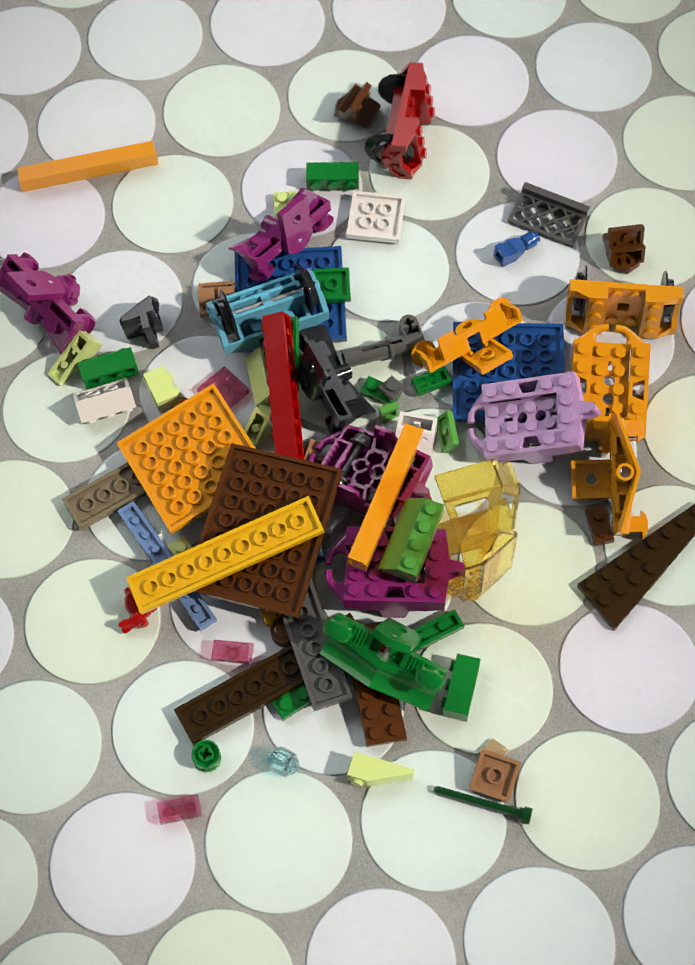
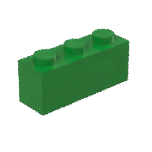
[306,162,359,191]
[78,347,139,389]
[440,653,481,722]

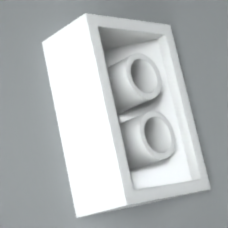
[73,378,136,424]

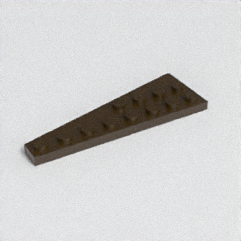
[577,504,695,631]

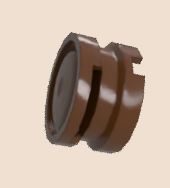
[270,616,291,647]

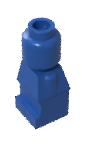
[493,232,540,267]

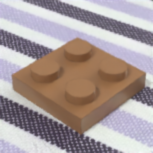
[469,749,522,803]

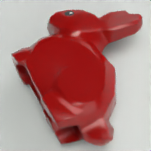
[118,587,157,634]

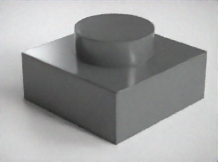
[379,375,405,402]

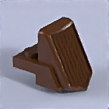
[334,81,381,128]
[602,224,646,274]

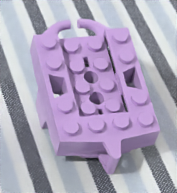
[467,371,601,464]

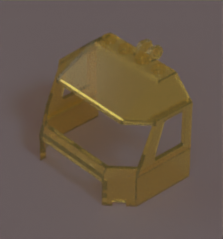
[434,459,521,602]

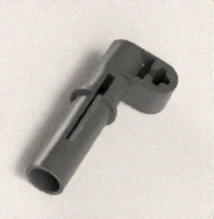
[341,314,425,367]

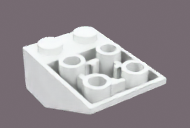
[395,411,438,456]

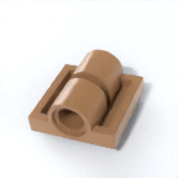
[198,281,235,318]

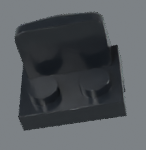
[119,295,163,349]

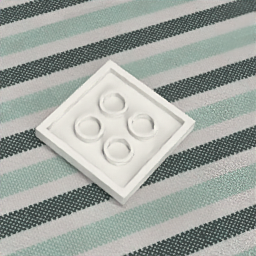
[346,191,406,244]

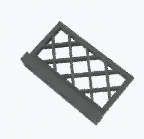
[508,182,590,247]

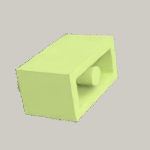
[143,366,181,412]

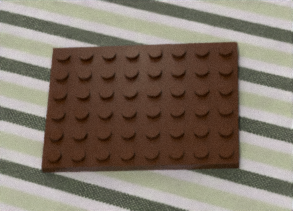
[193,443,343,619]

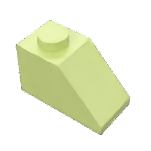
[244,404,273,448]

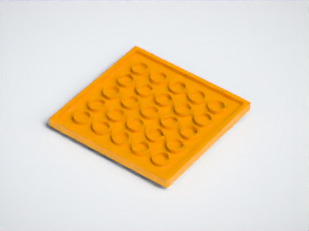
[117,383,256,534]

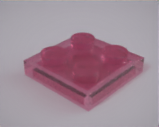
[197,366,250,409]

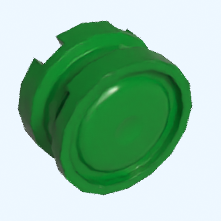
[191,740,221,772]

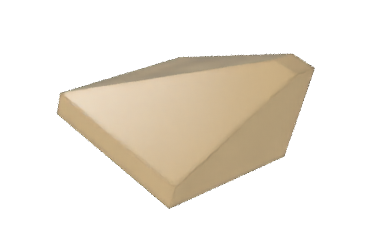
[478,739,508,756]

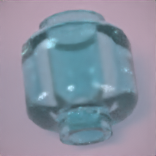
[267,746,299,777]

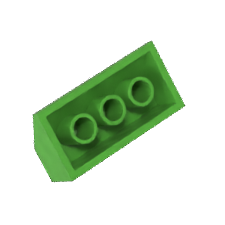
[378,498,444,584]

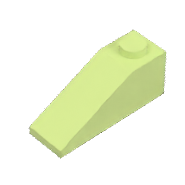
[47,331,102,385]
[347,752,415,787]

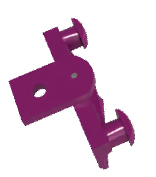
[228,188,334,282]

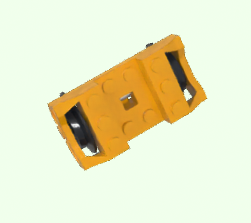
[565,265,684,339]

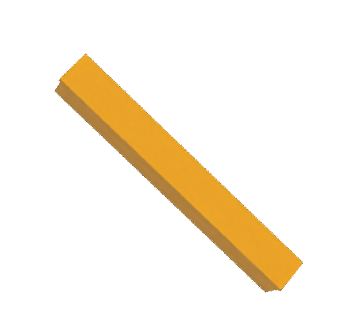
[17,141,158,192]
[347,423,424,572]

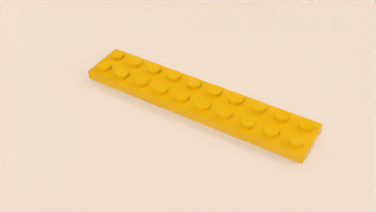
[126,496,325,614]

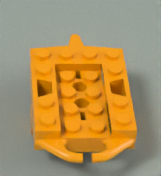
[571,324,651,457]

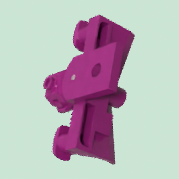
[0,252,96,355]

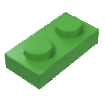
[437,410,459,453]

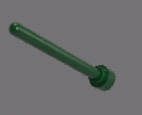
[433,786,533,825]

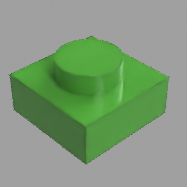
[379,401,399,423]

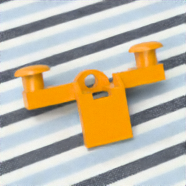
[411,297,523,375]

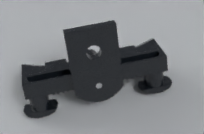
[299,325,376,435]

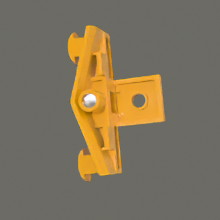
[570,413,648,539]

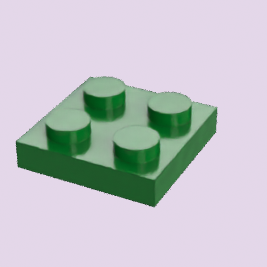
[313,267,351,303]

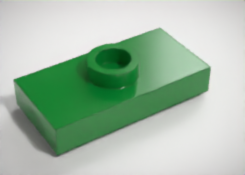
[411,366,452,397]

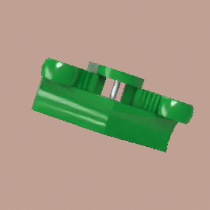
[320,613,448,711]

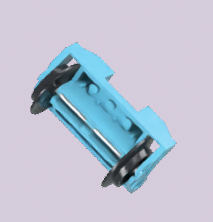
[206,264,329,355]

